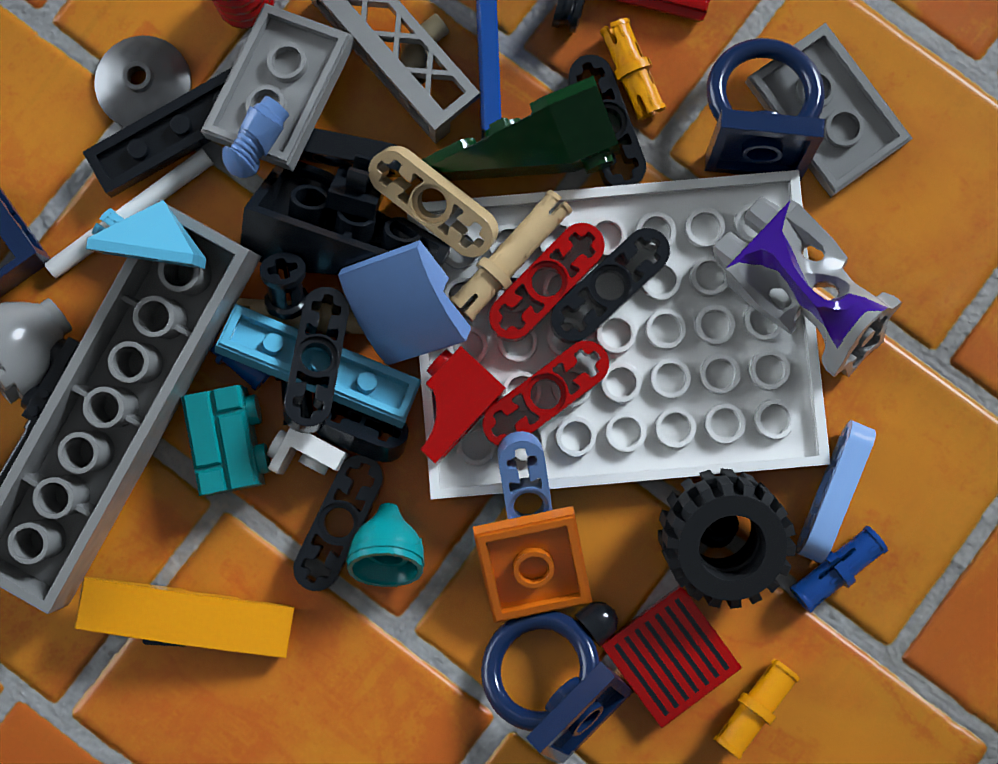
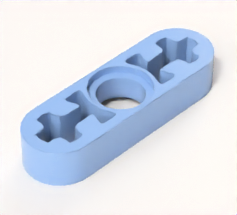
[796,420,876,564]

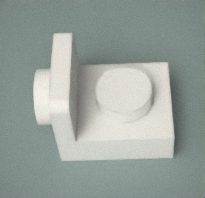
[267,427,350,475]

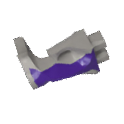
[712,197,902,377]

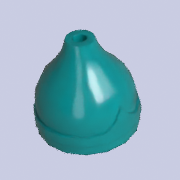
[346,503,425,587]

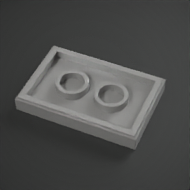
[201,3,356,172]
[745,23,913,198]

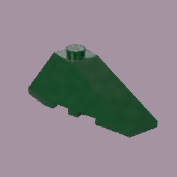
[417,76,621,181]

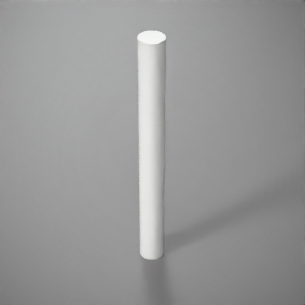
[44,148,214,279]

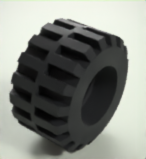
[658,468,796,609]

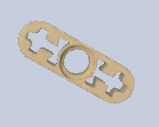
[368,146,499,257]

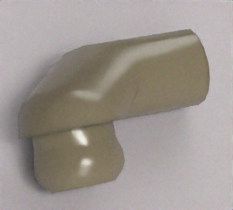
[399,13,450,84]

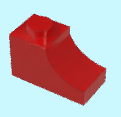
[420,346,506,465]

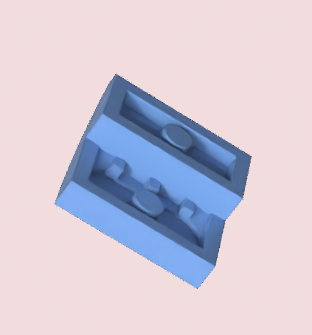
[338,240,471,365]

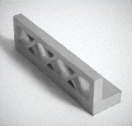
[311,0,480,144]

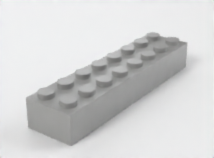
[0,201,262,614]

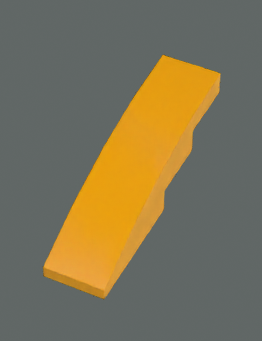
[75,576,294,658]

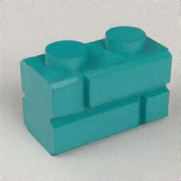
[181,385,271,496]

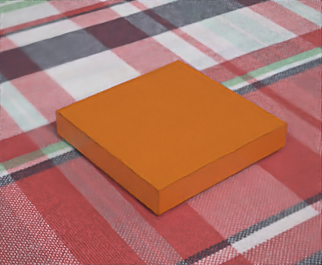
[473,506,592,623]

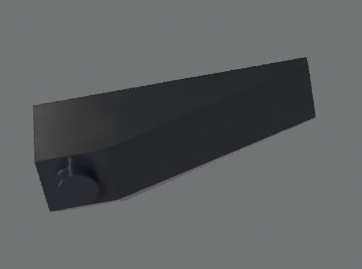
[240,161,450,275]

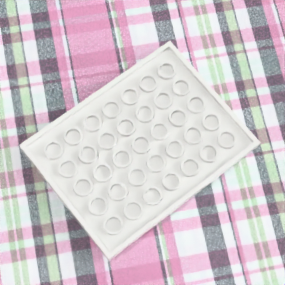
[407,170,831,500]

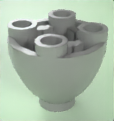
[0,298,72,404]

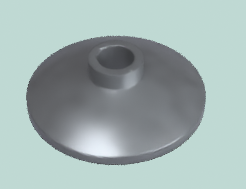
[94,35,192,127]

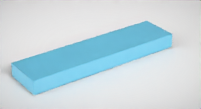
[215,304,421,429]

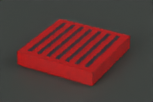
[601,585,742,728]

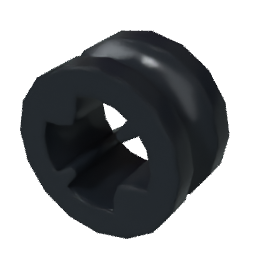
[552,0,585,33]

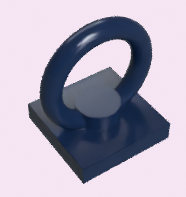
[705,38,825,181]
[481,611,634,763]

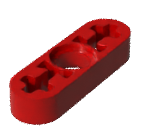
[489,223,605,342]
[483,340,609,447]

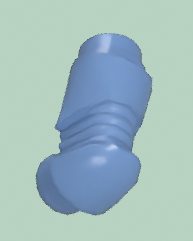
[222,96,289,178]

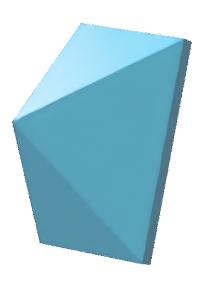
[86,200,206,269]

